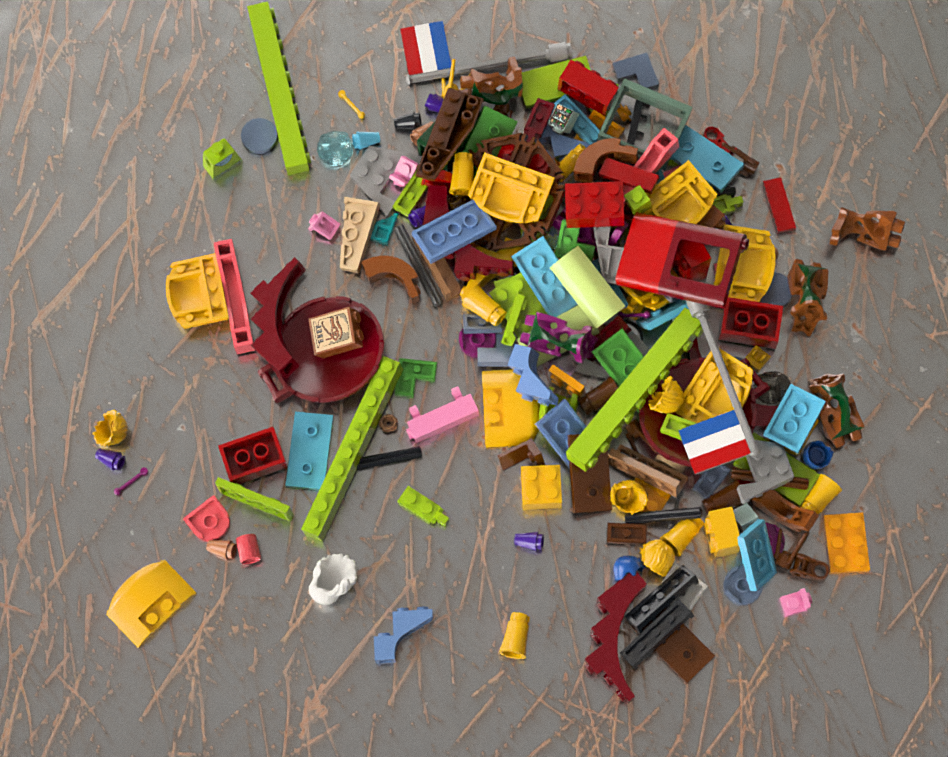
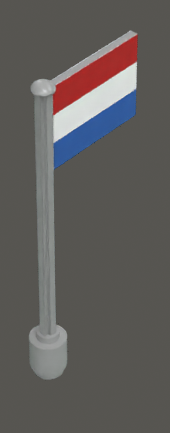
[400,21,572,85]
[678,300,761,475]

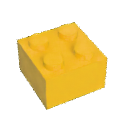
[521,465,562,510]
[704,507,740,558]

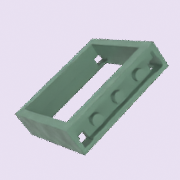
[597,78,693,171]

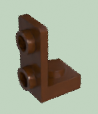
[497,438,545,470]

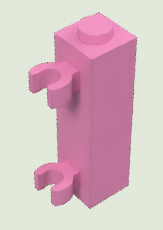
[406,386,479,444]

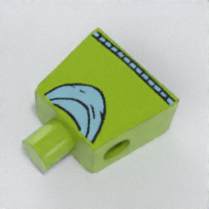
[203,138,242,180]

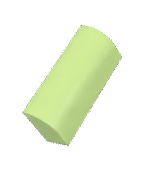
[550,246,625,328]
[516,305,600,367]

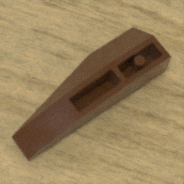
[415,87,483,182]

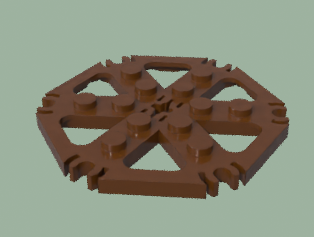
[449,133,565,251]

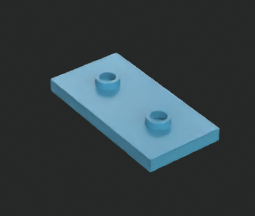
[671,125,744,193]
[511,236,578,317]
[635,299,689,330]
[285,412,334,490]

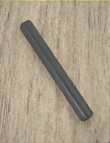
[395,224,443,307]

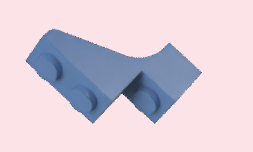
[540,124,589,162]
[507,344,558,406]
[374,606,433,664]

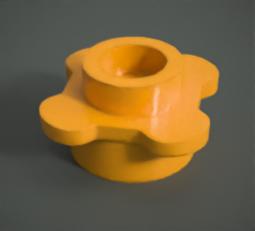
[617,103,632,122]

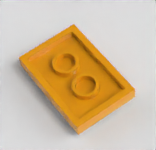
[823,512,870,574]

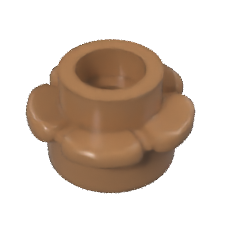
[379,414,398,433]

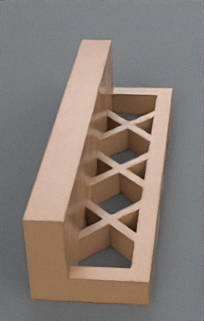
[412,236,462,302]
[608,444,688,497]

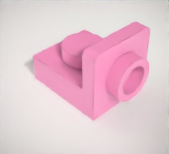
[389,156,419,187]
[308,211,340,240]
[779,588,812,617]

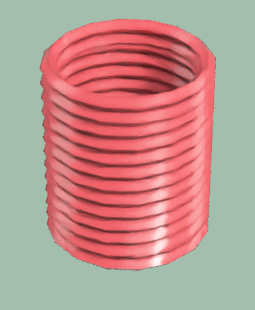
[236,534,261,564]

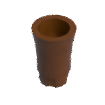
[578,376,618,416]
[701,479,744,515]

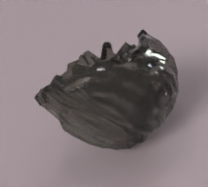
[753,371,791,404]

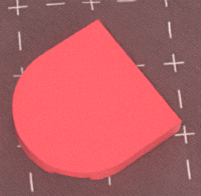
[183,495,230,542]

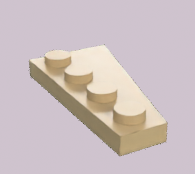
[340,197,380,273]

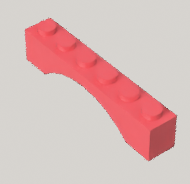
[623,128,679,206]
[214,239,255,355]

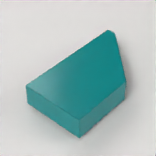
[370,213,399,246]

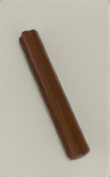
[731,468,809,490]

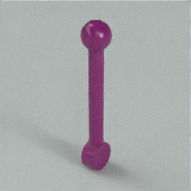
[617,311,651,319]
[114,467,148,495]

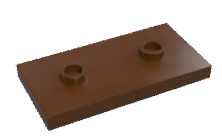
[567,434,612,513]
[630,608,715,684]

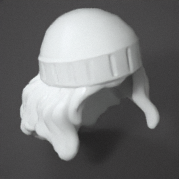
[309,553,358,605]

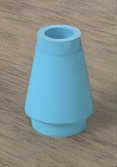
[352,132,380,150]

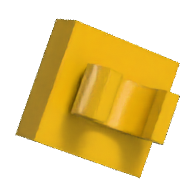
[619,295,644,322]
[745,345,771,373]

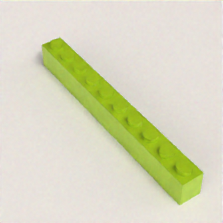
[247,1,311,175]
[566,307,704,472]
[301,356,403,542]

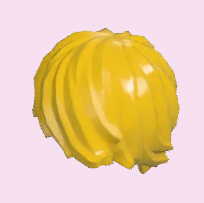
[648,376,684,414]
[92,409,128,447]
[610,480,649,515]
[639,539,675,577]

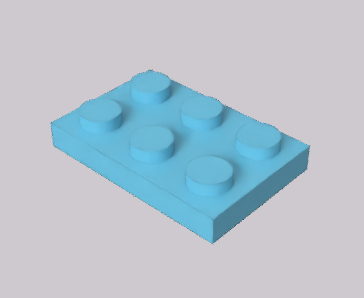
[763,384,826,454]
[737,519,777,591]

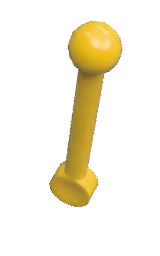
[338,90,365,119]

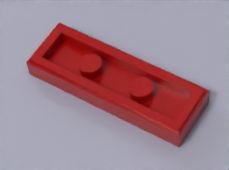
[599,157,659,194]
[762,177,796,234]

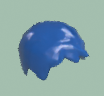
[802,441,834,469]
[613,556,646,581]

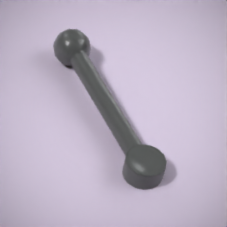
[668,490,684,529]

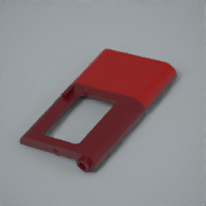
[615,212,749,309]

